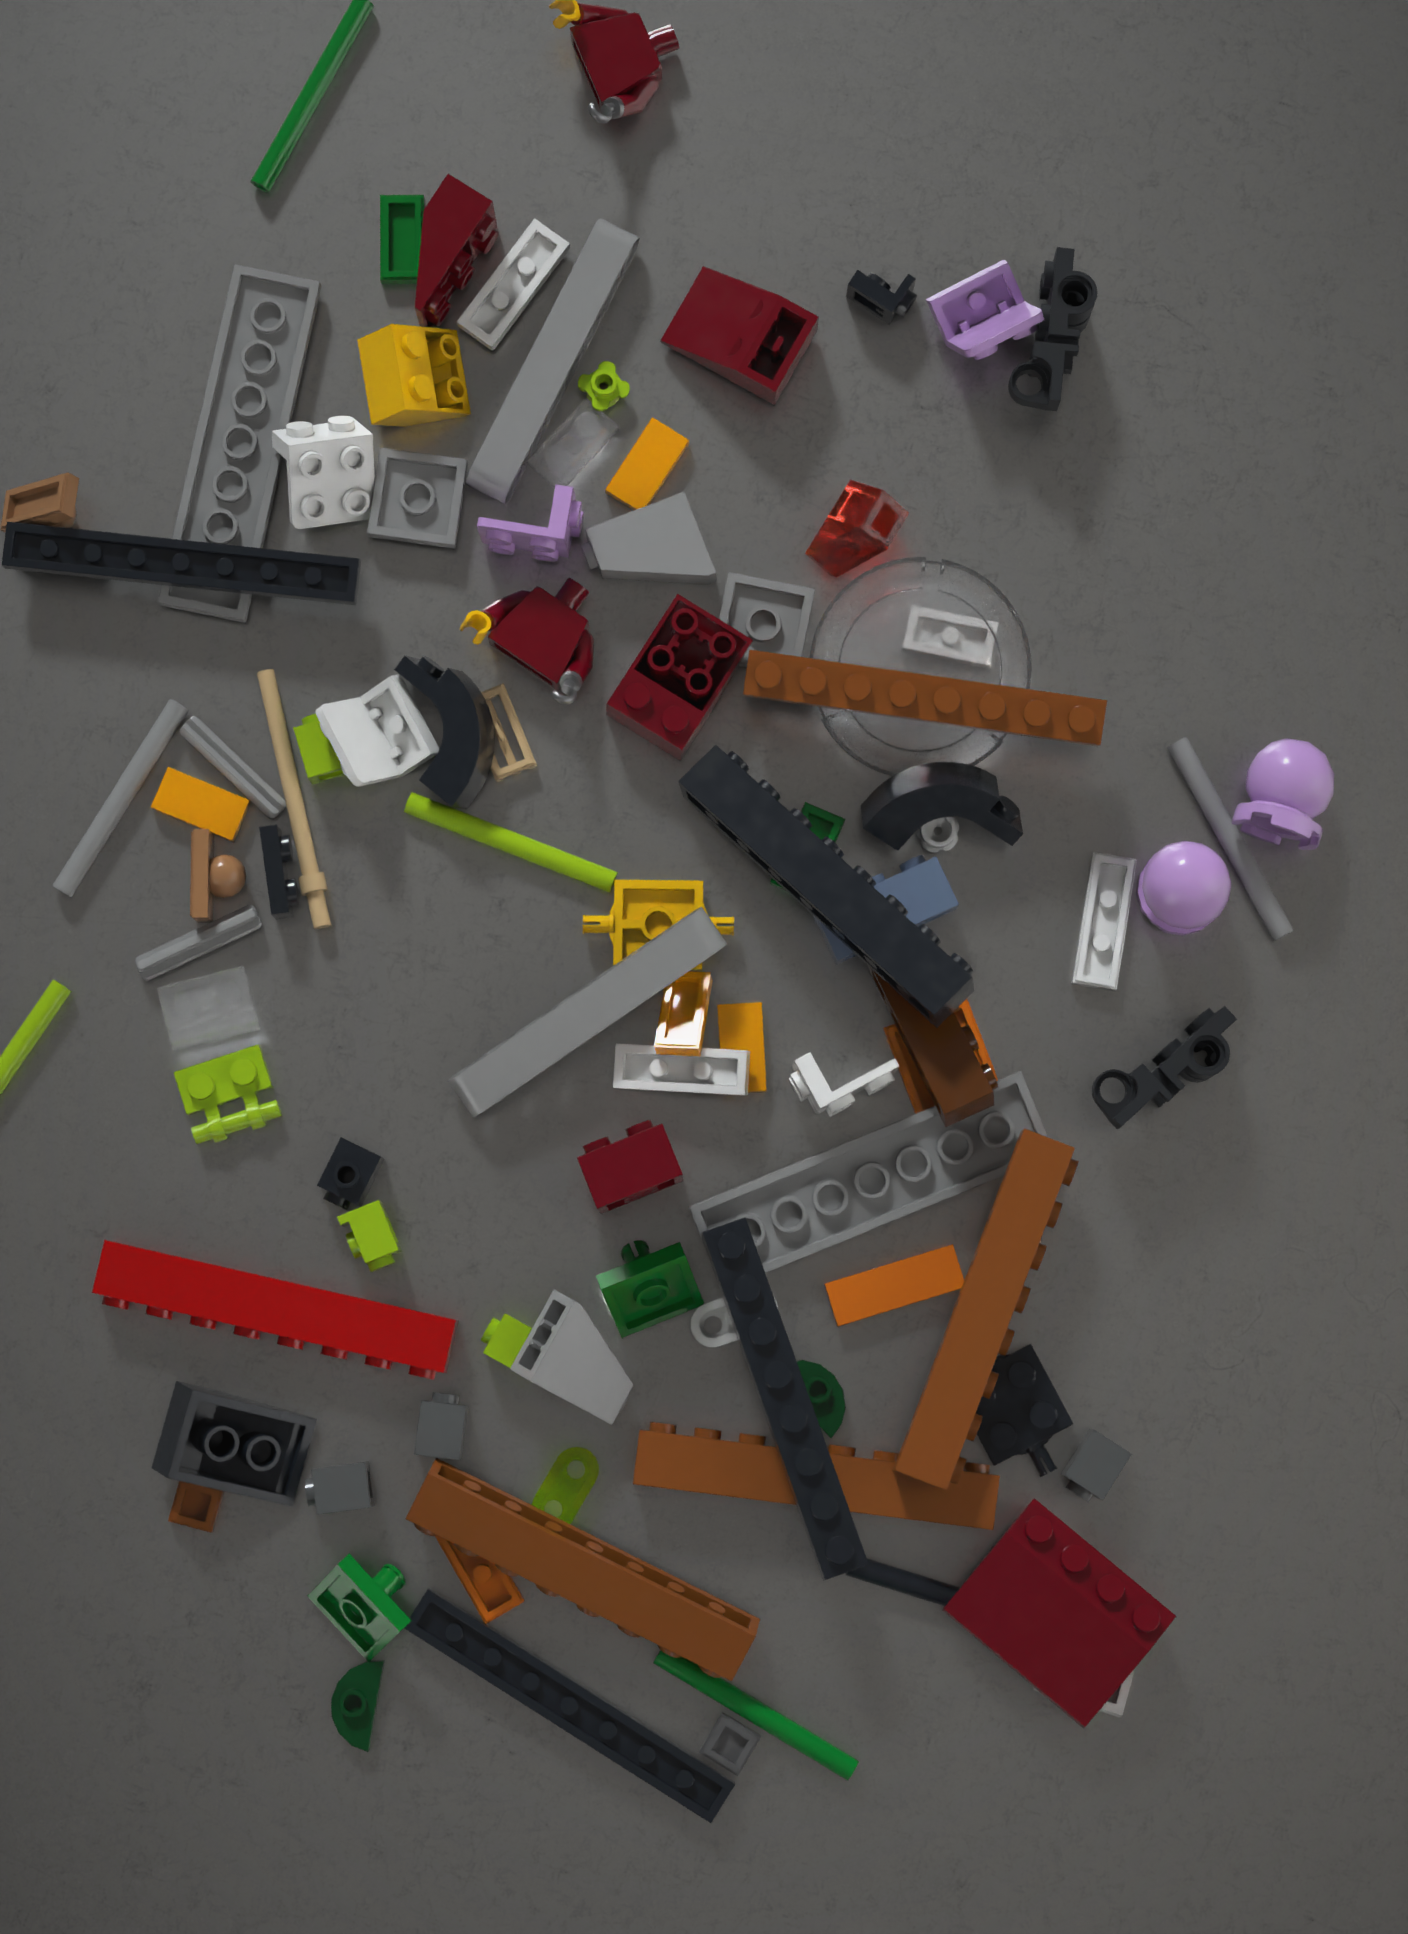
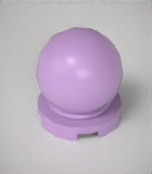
[1232,738,1335,850]
[1136,841,1231,936]

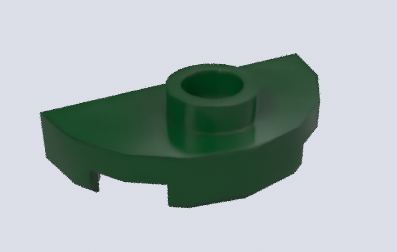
[797,1360,846,1438]
[331,1660,385,1752]

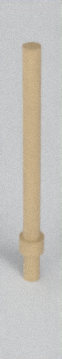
[257,669,331,929]

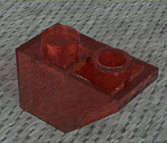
[805,479,909,578]

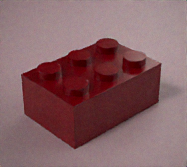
[577,1120,683,1214]

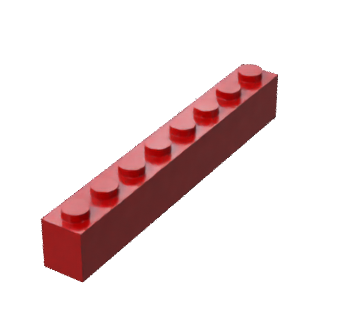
[92,1240,459,1380]

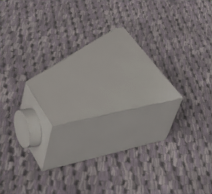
[581,492,716,585]
[510,1290,633,1425]

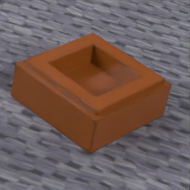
[168,1481,225,1533]

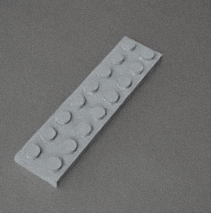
[158,264,322,623]
[689,1071,1048,1273]

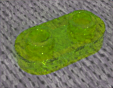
[531,1447,599,1524]

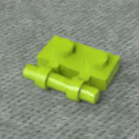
[173,1044,282,1144]

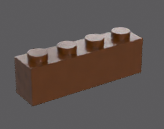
[869,967,998,1127]

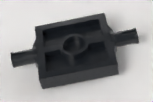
[976,1344,1074,1477]

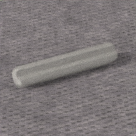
[180,716,286,819]
[135,905,262,981]

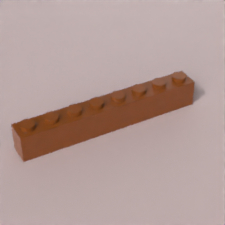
[743,649,1107,746]
[893,1128,1079,1490]
[633,1422,1000,1530]
[405,1458,760,1681]

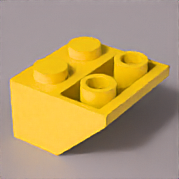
[357,324,471,427]

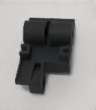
[1008,247,1097,411]
[1092,1006,1237,1129]

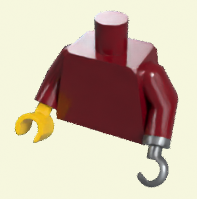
[549,0,680,123]
[459,577,594,705]

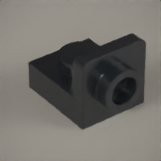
[846,270,917,325]

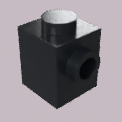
[317,1137,385,1210]

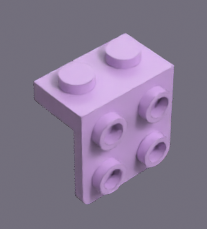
[926,260,1044,360]
[477,484,584,562]

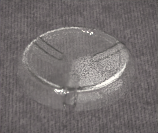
[809,557,1032,776]

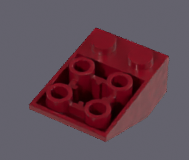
[415,174,499,327]
[660,266,819,405]
[606,594,753,761]

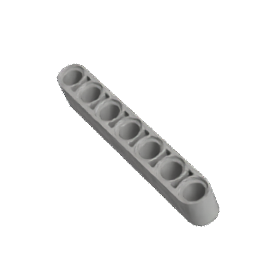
[466,218,640,504]
[448,907,727,1118]

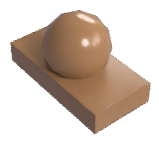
[0,472,79,533]
[190,829,246,923]

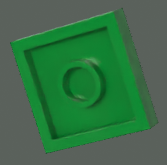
[596,1240,704,1338]
[307,1554,411,1661]

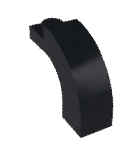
[394,655,495,809]
[861,762,1023,851]

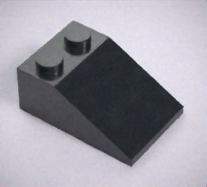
[151,1381,317,1506]

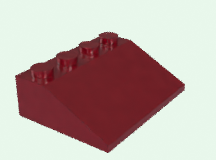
[942,1498,1177,1729]

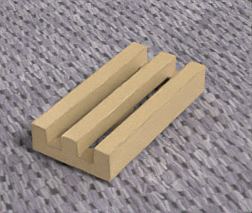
[481,683,537,783]

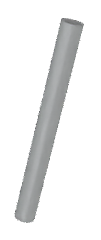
[52,699,189,897]
[1167,737,1294,941]

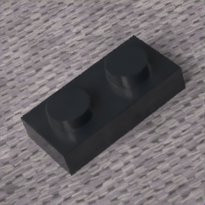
[259,824,299,920]

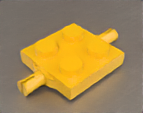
[583,879,734,971]

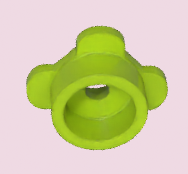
[577,361,630,411]

